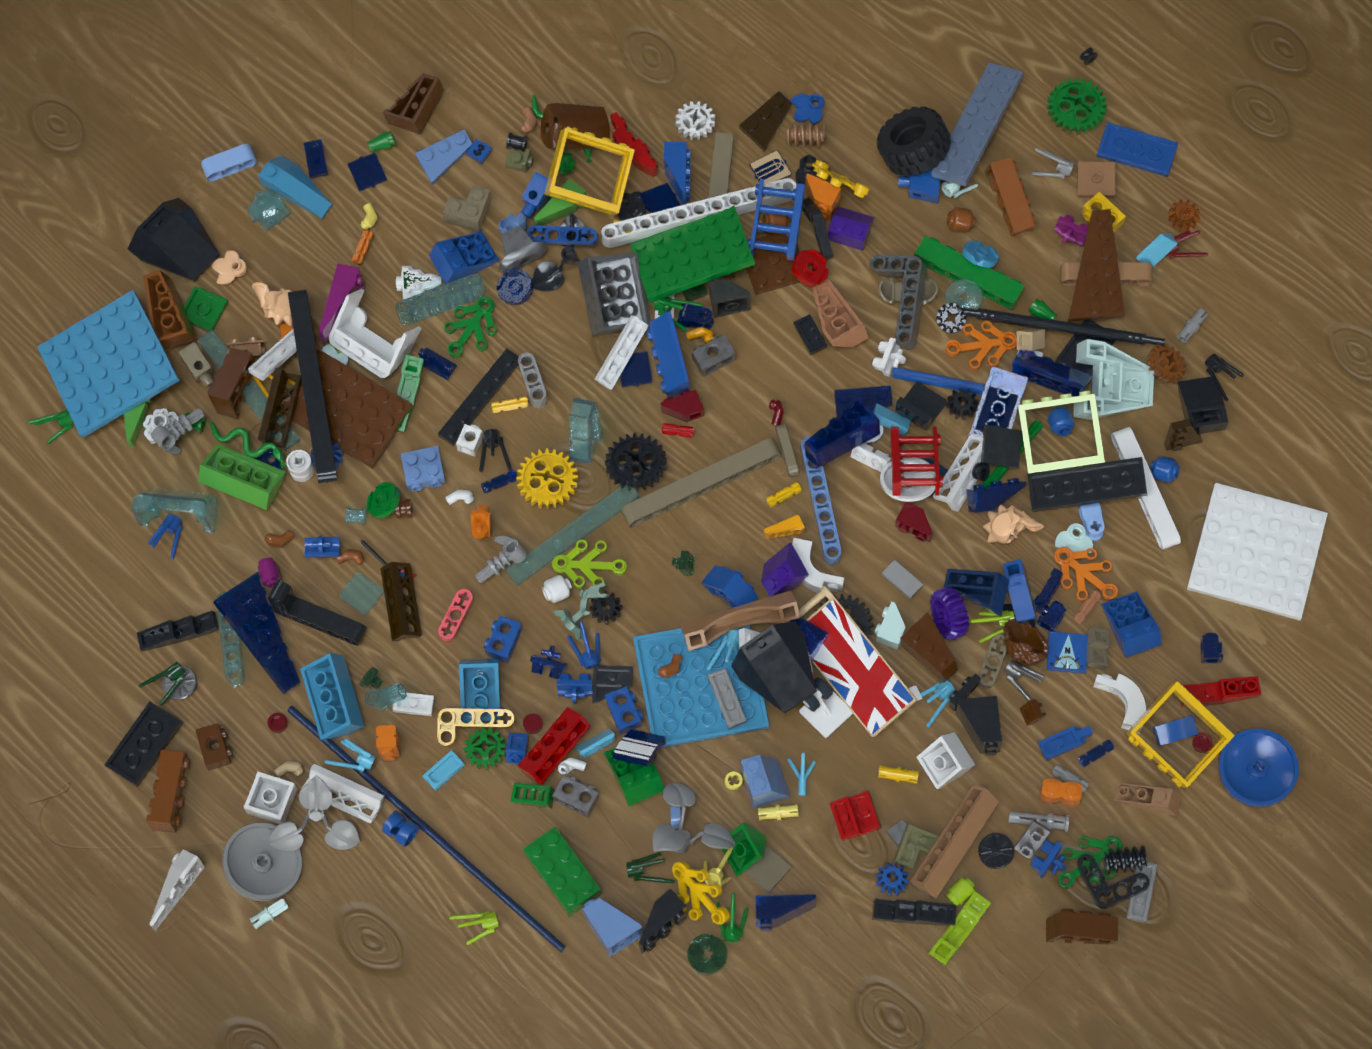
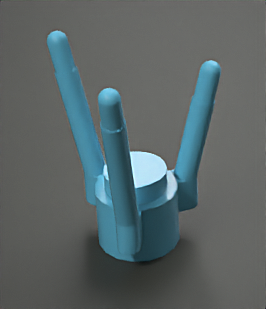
[707,630,740,671]
[920,680,955,728]
[324,739,376,772]

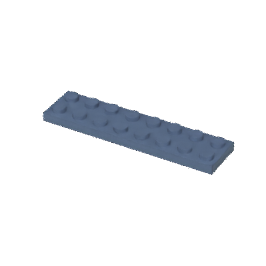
[931,62,1023,186]

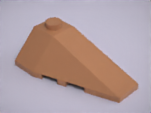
[812,278,869,347]

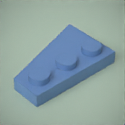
[415,130,472,185]

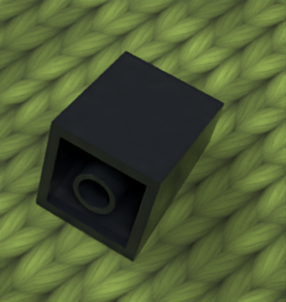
[955,696,1002,756]

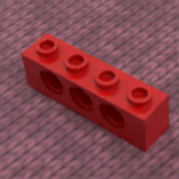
[518,707,591,785]

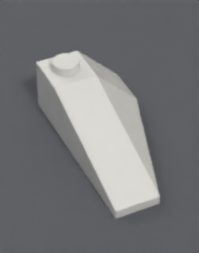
[150,849,205,931]

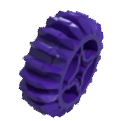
[930,587,969,640]

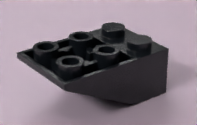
[1177,376,1228,434]
[639,888,687,954]

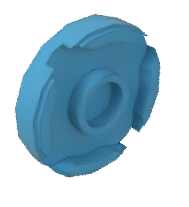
[962,241,999,268]

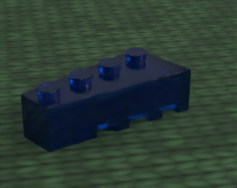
[805,396,880,469]

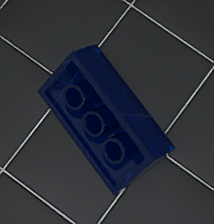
[1012,349,1092,397]

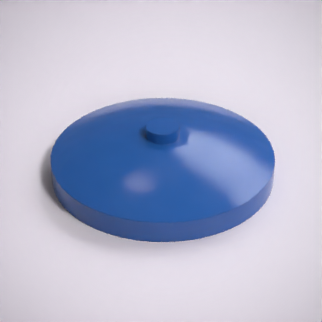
[1218,728,1299,807]

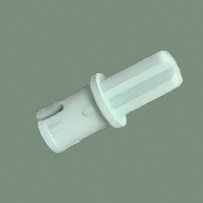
[249,899,289,929]

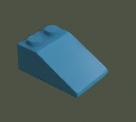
[459,658,501,722]

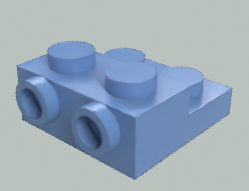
[401,446,445,492]

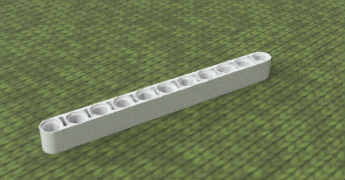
[601,178,796,248]

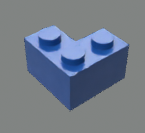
[701,565,758,608]

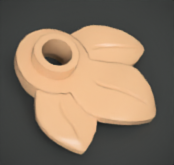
[212,250,247,285]

